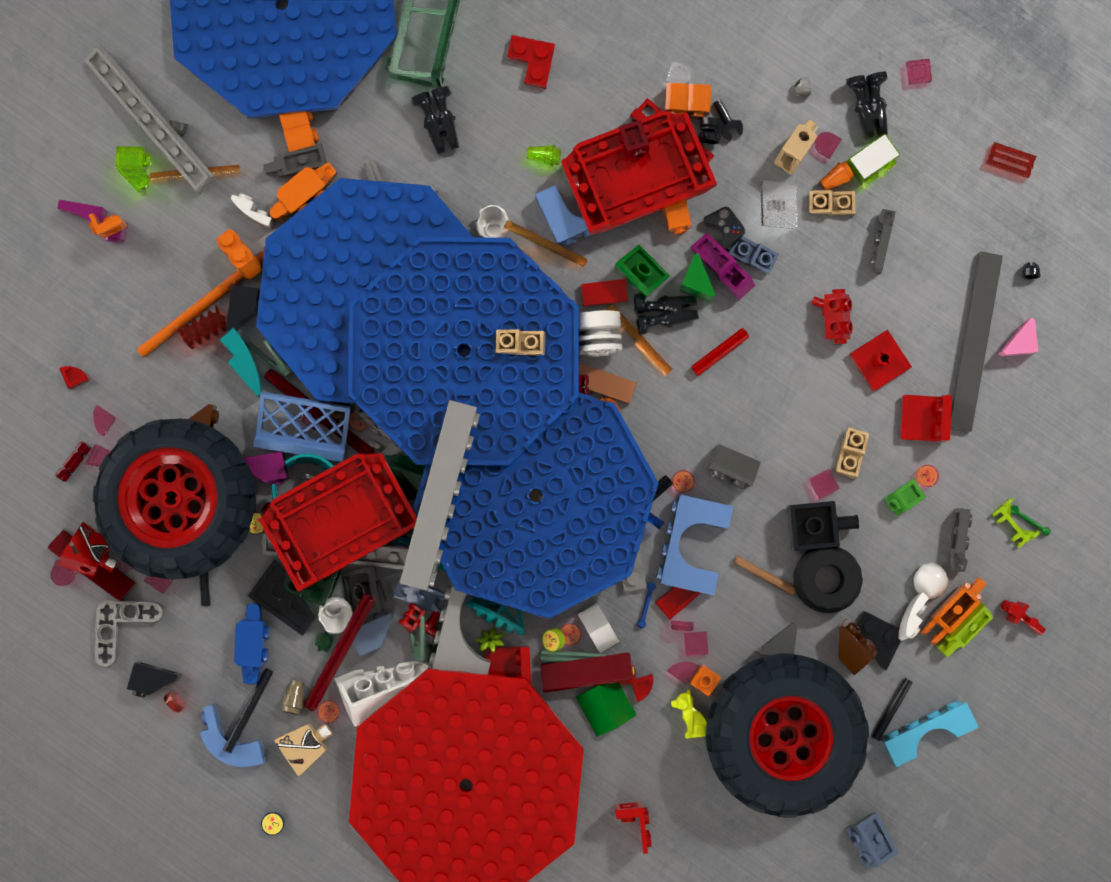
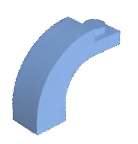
[200,704,267,767]

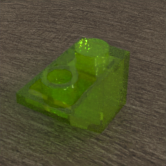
[115,146,151,195]

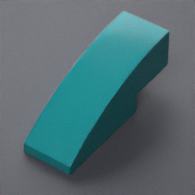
[220,328,264,397]

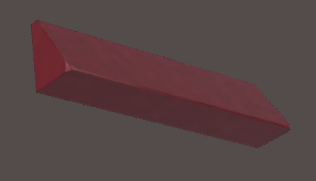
[47,530,136,601]
[541,652,633,693]

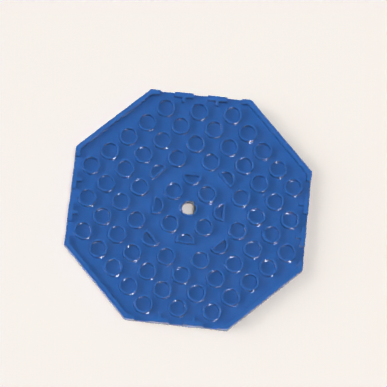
[169,0,398,118]
[256,178,473,405]
[348,237,579,466]
[412,392,659,619]

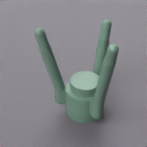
[247,340,293,377]
[408,610,443,661]

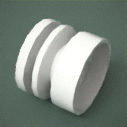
[579,311,623,357]

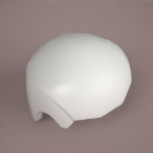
[476,205,510,238]
[913,562,948,599]
[318,597,353,634]

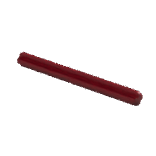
[264,369,374,454]
[304,593,376,712]

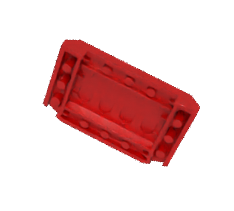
[561,111,717,235]
[259,453,417,592]

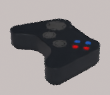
[703,206,745,251]

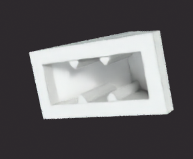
[578,603,619,653]

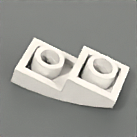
[231,193,274,230]
[898,592,929,641]

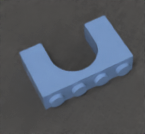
[535,185,593,247]
[657,495,733,596]

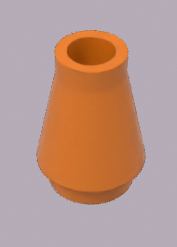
[820,161,855,190]

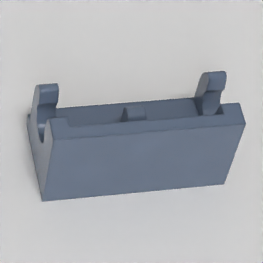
[392,576,447,612]

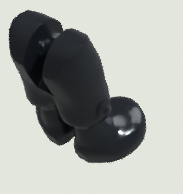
[846,71,888,139]
[411,86,460,154]
[634,293,699,335]

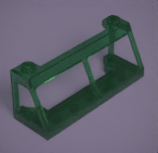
[386,0,460,88]

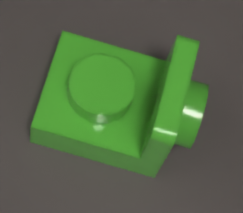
[885,479,926,516]

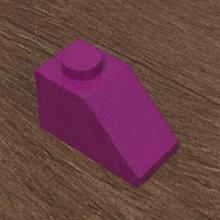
[245,451,289,486]

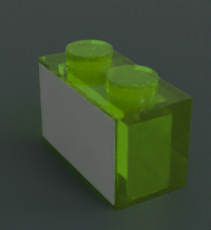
[846,133,900,184]

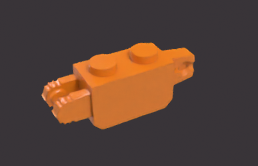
[269,162,338,222]
[920,578,987,645]

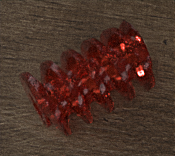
[177,304,227,349]

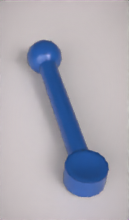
[637,582,656,628]

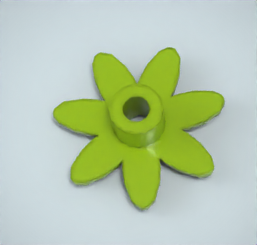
[475,627,504,653]

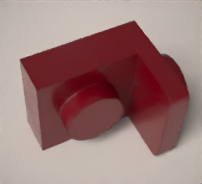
[619,120,649,159]

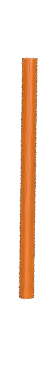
[137,249,265,358]

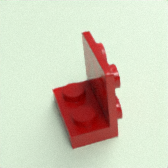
[900,395,952,442]
[484,646,531,683]
[614,802,652,854]

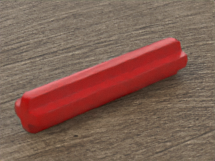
[691,328,749,376]

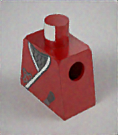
[59,522,118,577]

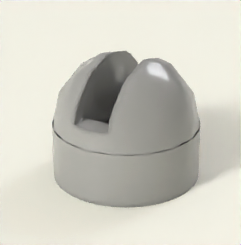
[795,77,811,96]

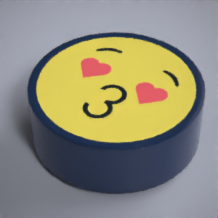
[261,812,285,835]

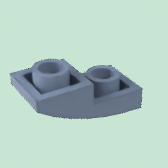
[727,236,779,274]

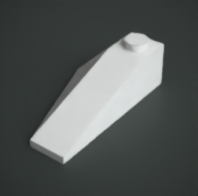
[334,660,431,726]

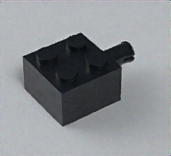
[787,501,859,551]

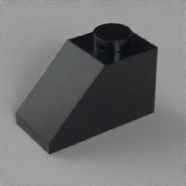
[226,285,260,331]
[127,662,182,698]

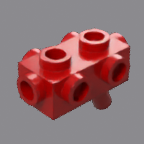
[812,289,853,344]

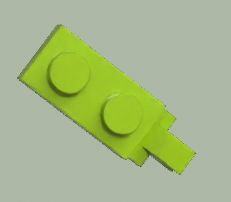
[936,602,993,658]

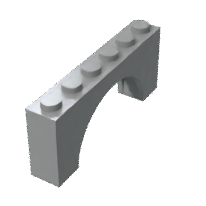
[429,585,491,674]

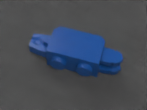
[234,602,270,684]

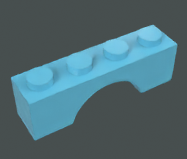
[881,700,979,767]

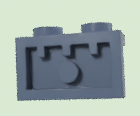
[846,812,899,868]

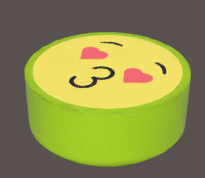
[542,628,565,652]

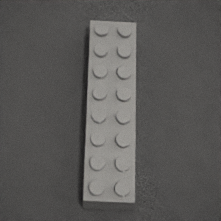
[400,400,480,591]

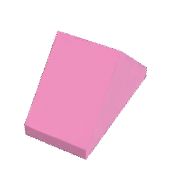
[998,317,1038,357]

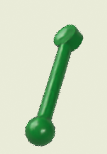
[1011,505,1051,536]

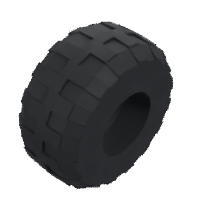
[793,547,863,613]

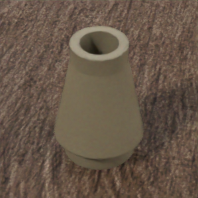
[281,680,304,715]

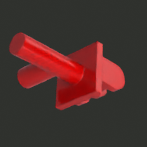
[1001,600,1046,635]
[398,603,440,638]

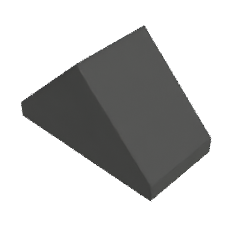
[757,623,797,656]

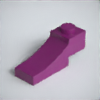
[57,199,128,243]
[690,233,755,301]

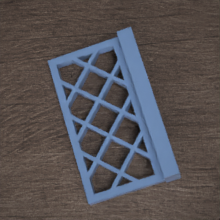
[253,392,351,462]

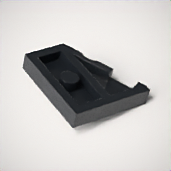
[857,611,901,671]

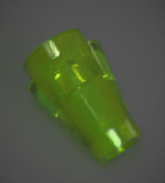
[527,145,561,167]

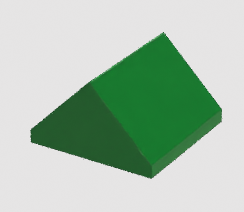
[614,245,670,300]
[679,253,716,303]
[576,682,636,737]

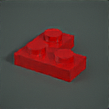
[507,35,555,89]

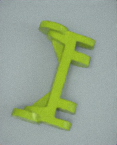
[991,497,1041,548]

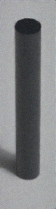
[872,678,913,741]

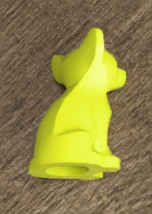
[671,689,707,739]

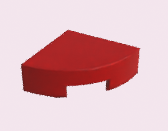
[59,366,90,389]
[632,674,653,702]

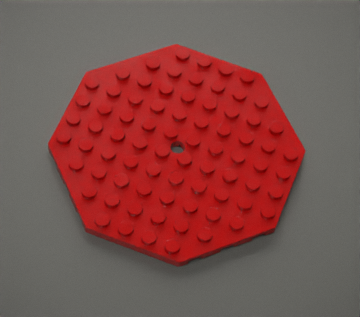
[349,668,584,882]

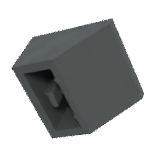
[707,444,761,490]

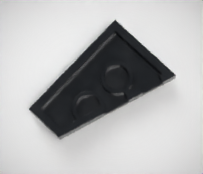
[248,559,317,636]

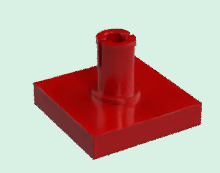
[849,329,912,392]

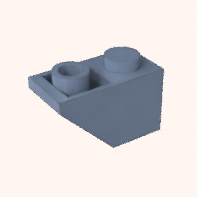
[353,610,394,656]

